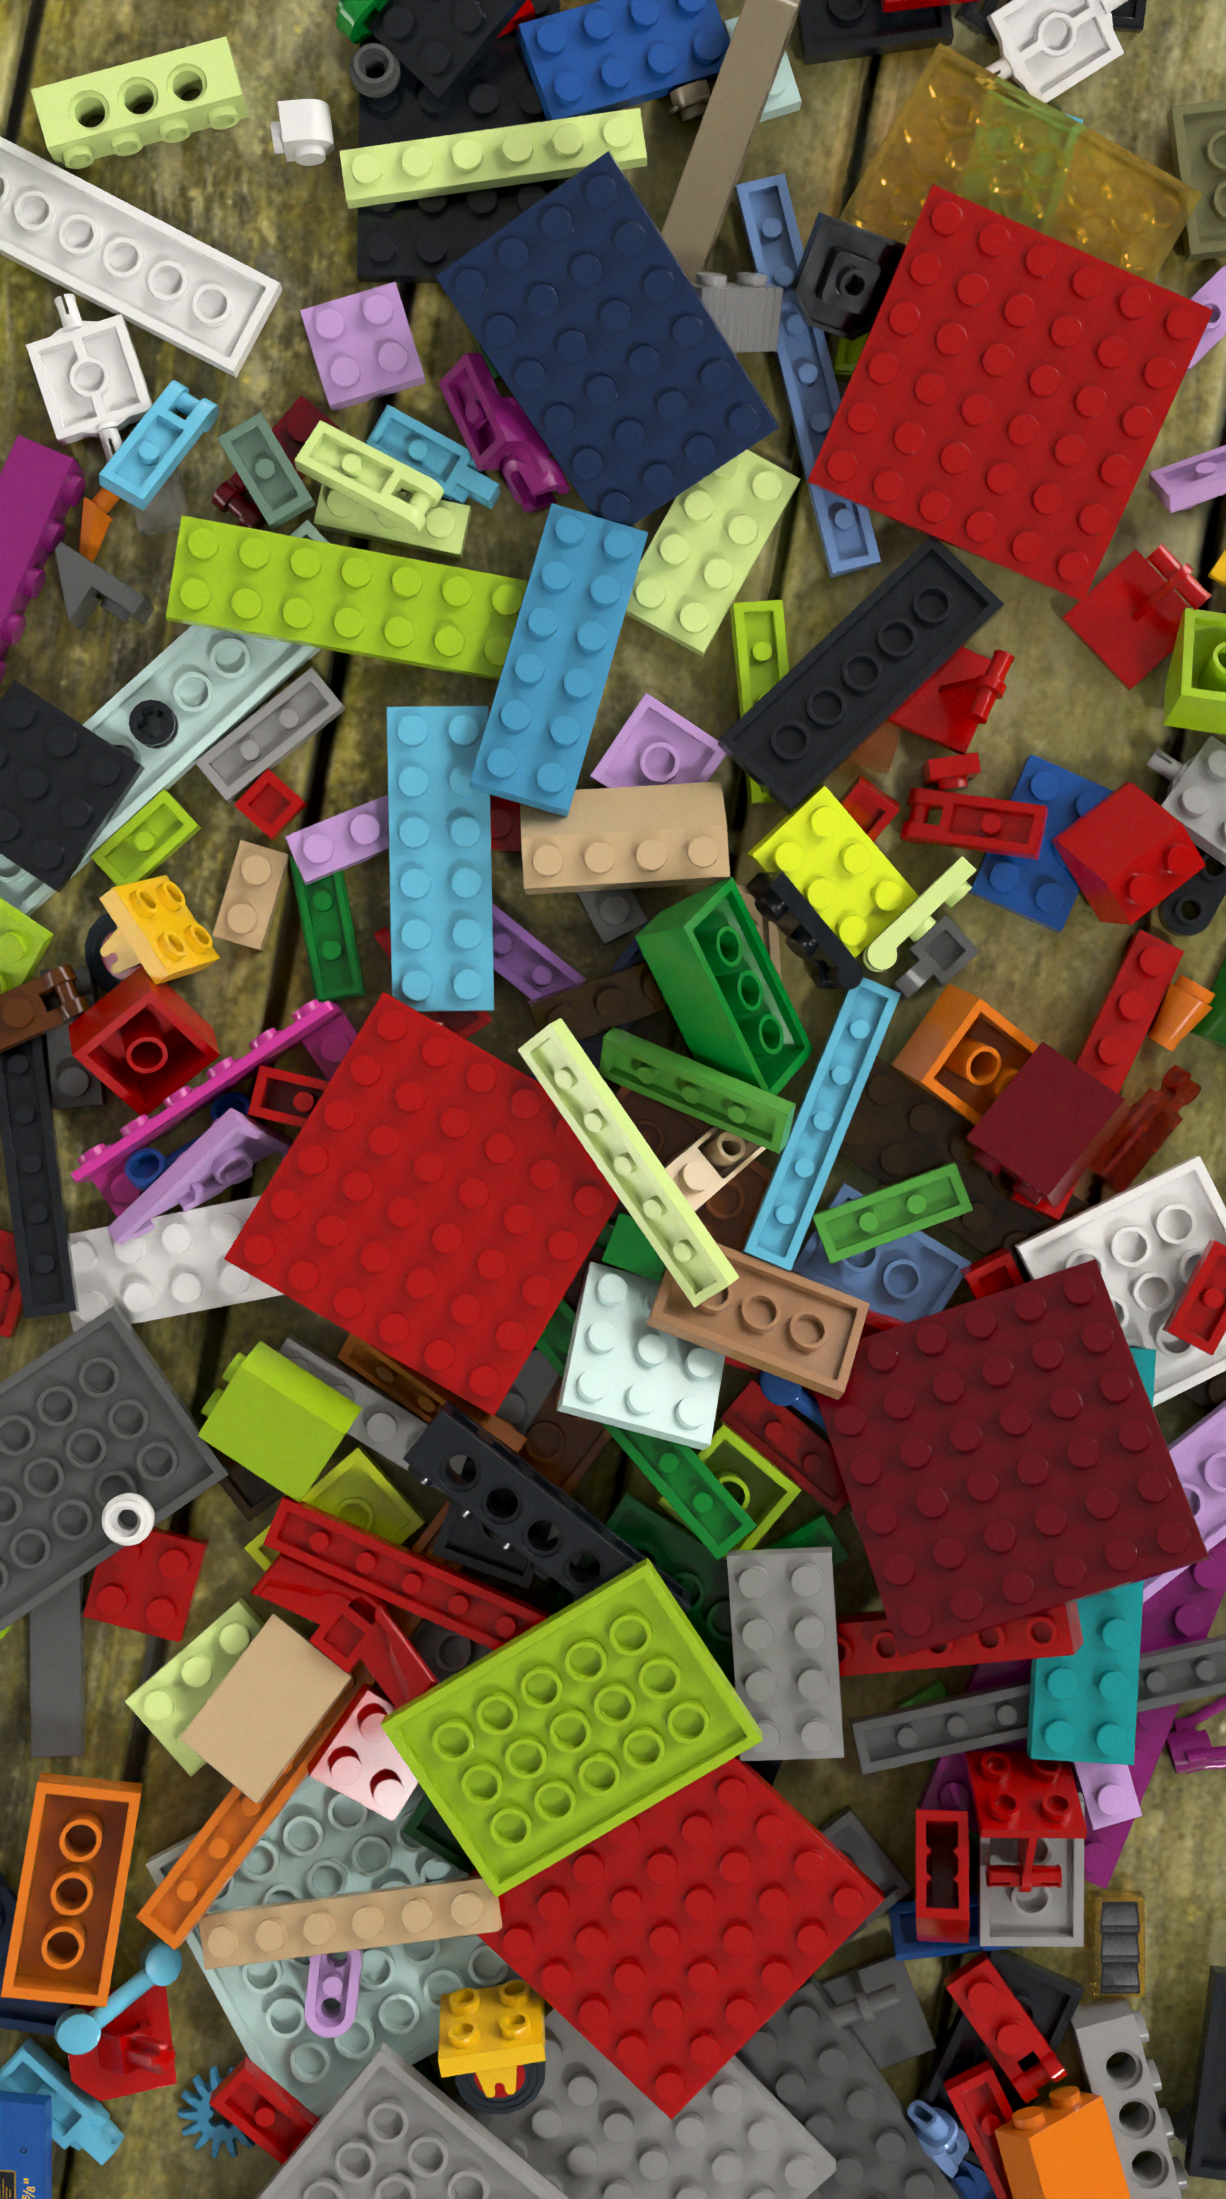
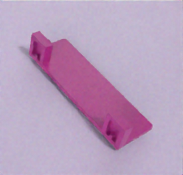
[70,999,358,1218]

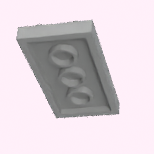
[727,1547,844,1761]

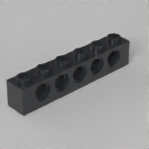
[403,1399,691,1613]

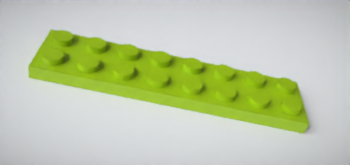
[166,515,529,681]

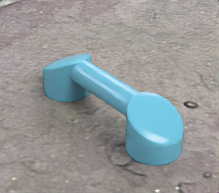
[54,1939,182,2055]

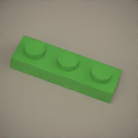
[812,1162,973,1264]

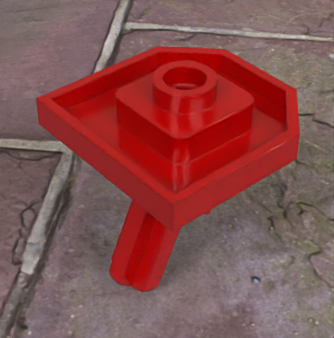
[68,1985,177,2102]

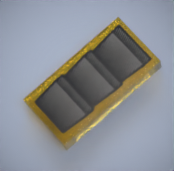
[1091,1890,1145,1997]

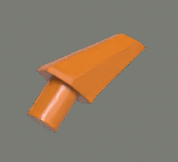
[78,487,120,562]

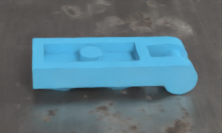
[99,380,220,511]

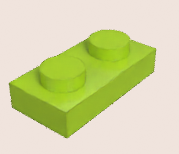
[90,788,201,886]

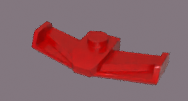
[250,1553,439,1709]

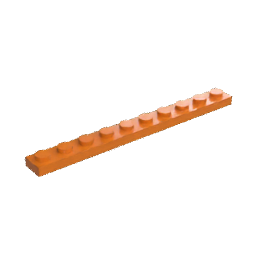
[136,1500,464,1950]

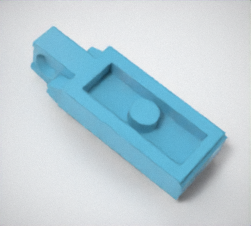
[365,405,501,510]
[0,2037,125,2165]

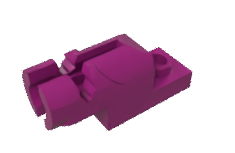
[439,353,570,513]

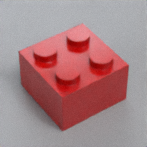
[68,965,220,1116]

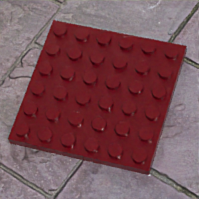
[814,1259,1209,1657]

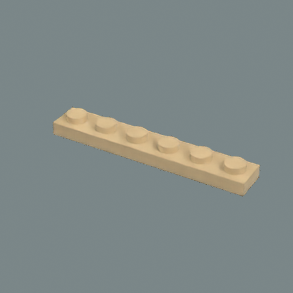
[199,1875,503,1970]

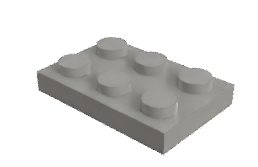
[978,1793,1085,1947]

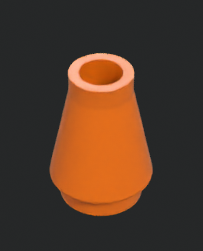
[1147,974,1215,1052]

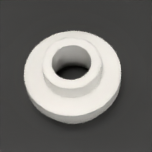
[102,1493,155,1546]

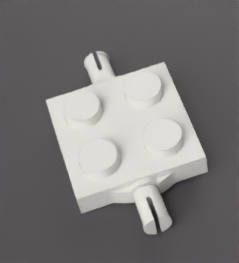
[976,0,1128,106]
[26,294,153,463]

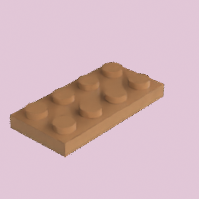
[646,1243,870,1400]

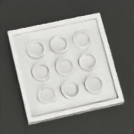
[1014,1155,1226,1407]

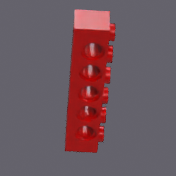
[836,1602,1084,1677]

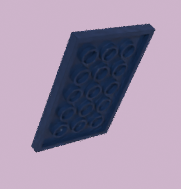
[435,150,779,527]

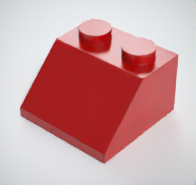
[1052,782,1206,925]

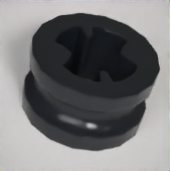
[129,699,179,749]

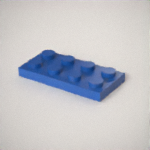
[516,0,730,121]

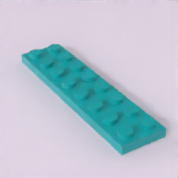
[1027,1347,1156,1765]

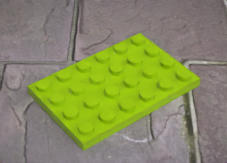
[380,1558,763,1898]

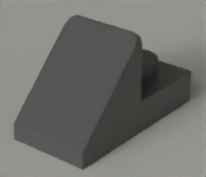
[55,541,155,630]

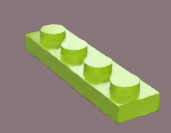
[730,600,789,806]

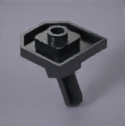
[791,212,906,341]

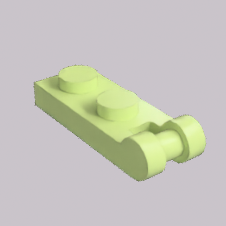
[295,420,444,535]
[861,856,977,973]

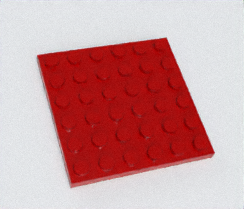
[806,184,1214,601]
[224,991,620,1416]
[467,1755,885,2120]

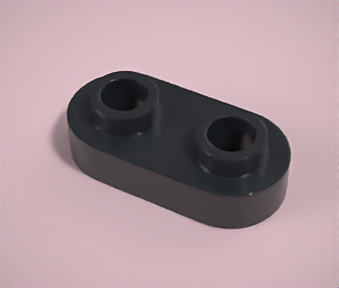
[1158,846,1226,937]

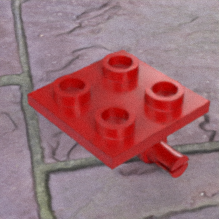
[1061,543,1212,691]
[887,647,1015,755]
[965,1751,1087,1893]

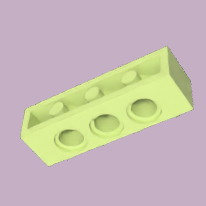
[31,36,250,169]

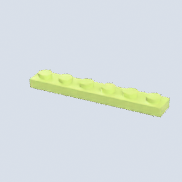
[339,108,647,209]
[518,1018,740,1308]

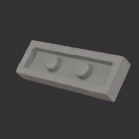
[195,667,346,804]

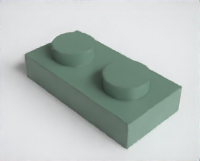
[217,412,315,530]

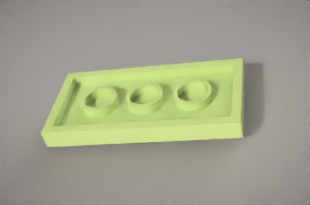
[625,450,800,657]

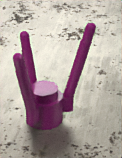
[1165,1695,1226,1774]

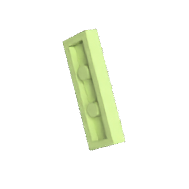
[313,484,472,559]

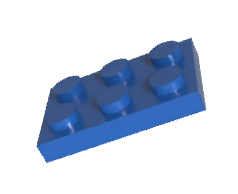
[968,754,1114,933]

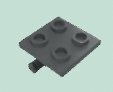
[818,1953,936,2070]

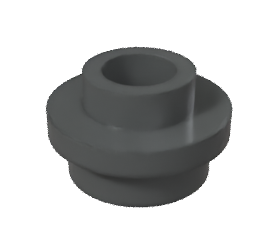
[350,43,401,98]

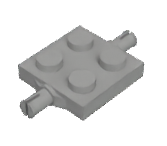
[1146,736,1226,866]

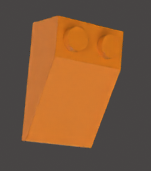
[891,984,1039,1126]

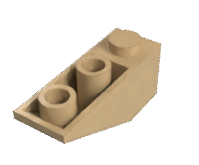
[663,1125,792,1212]

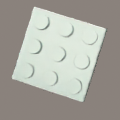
[556,1261,725,1450]

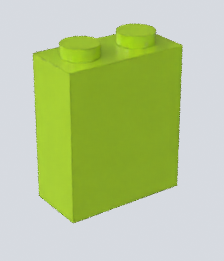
[197,1341,363,1503]

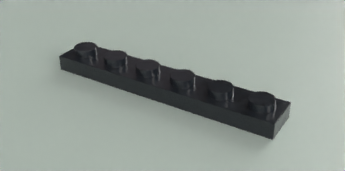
[0,1035,79,1319]

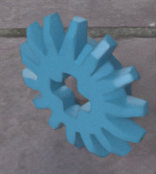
[178,2066,255,2158]

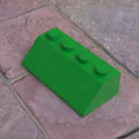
[635,877,814,1095]

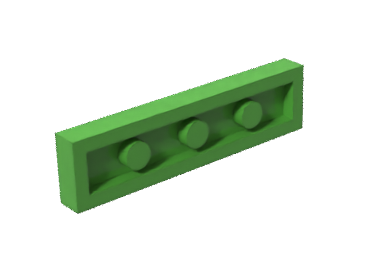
[599,1026,796,1154]

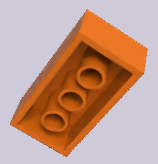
[1,1772,143,2007]

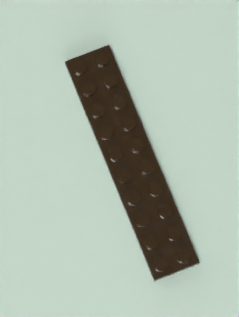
[838,1056,1226,1413]

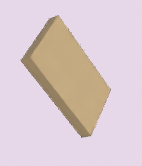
[179,1613,355,1804]

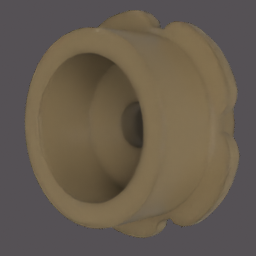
[669,80,711,123]

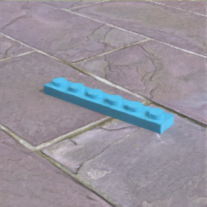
[741,977,901,1272]

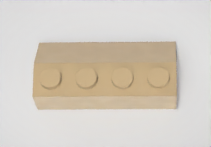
[520,781,730,895]

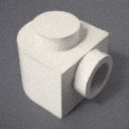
[270,99,335,166]

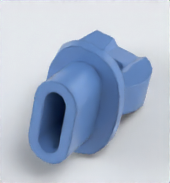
[907,2100,969,2179]

